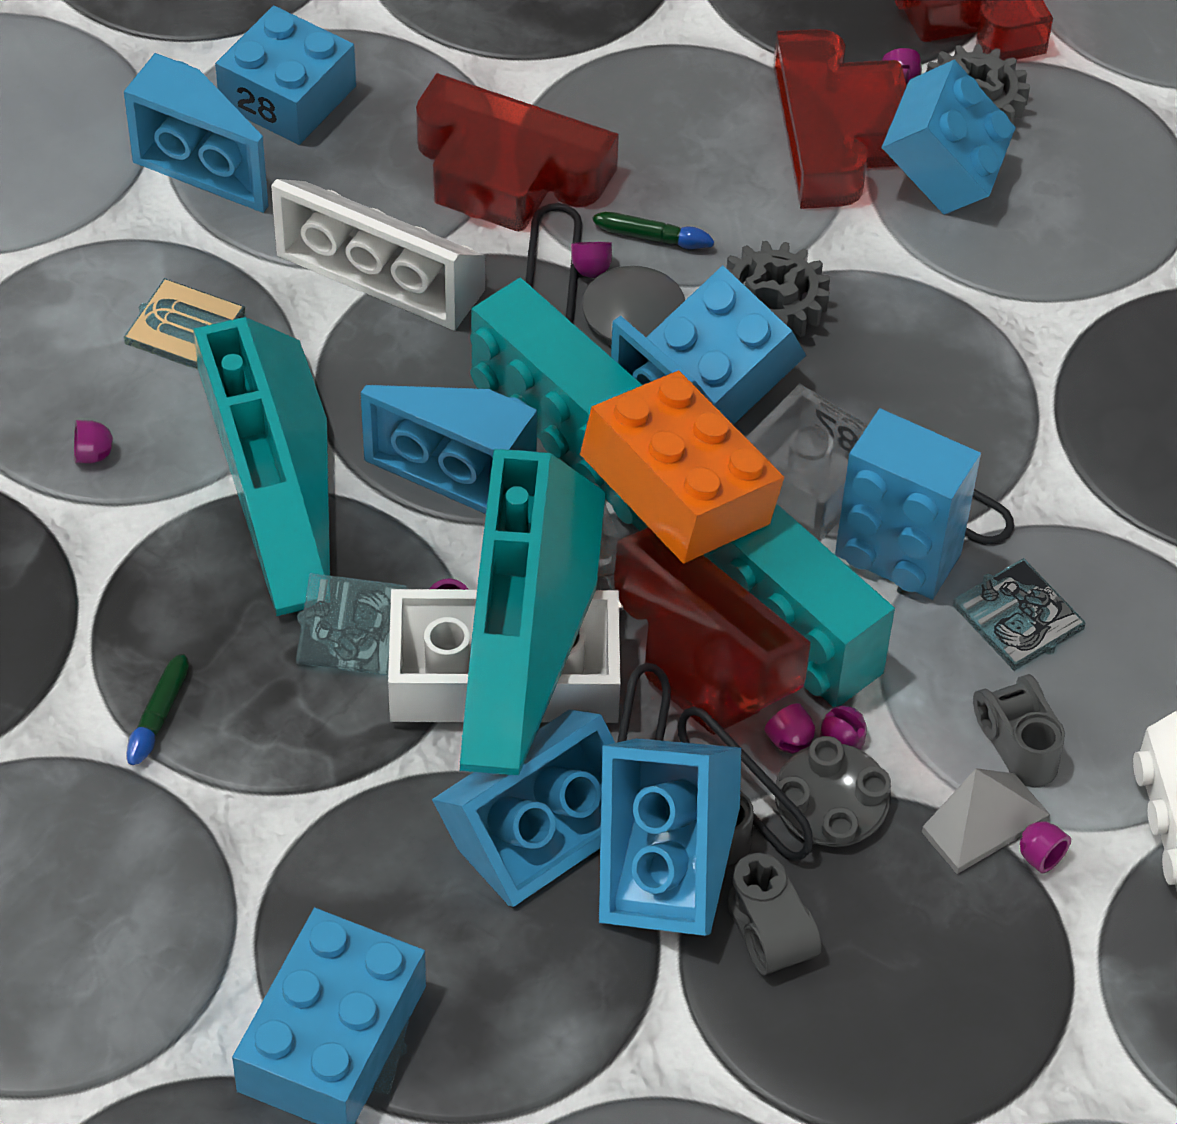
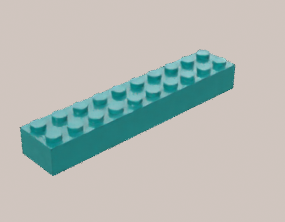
[470,277,895,708]

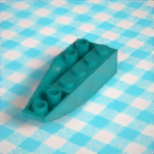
[193,317,331,616]
[460,449,606,776]

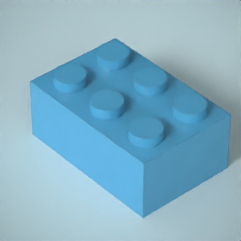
[835,408,981,600]
[232,907,426,1124]

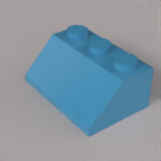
[432,709,615,907]

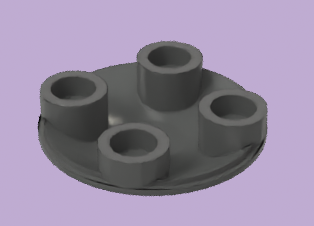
[583,266,685,348]
[775,736,891,847]

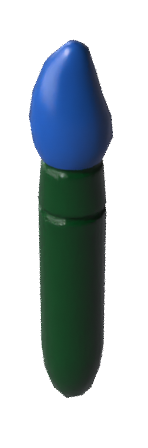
[592,212,714,250]
[126,654,189,765]

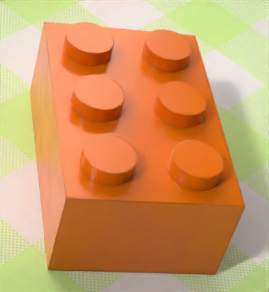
[580,370,784,564]

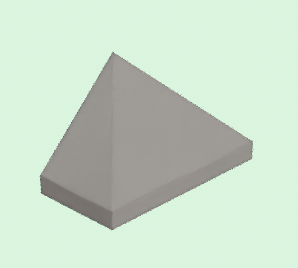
[922,768,1050,874]

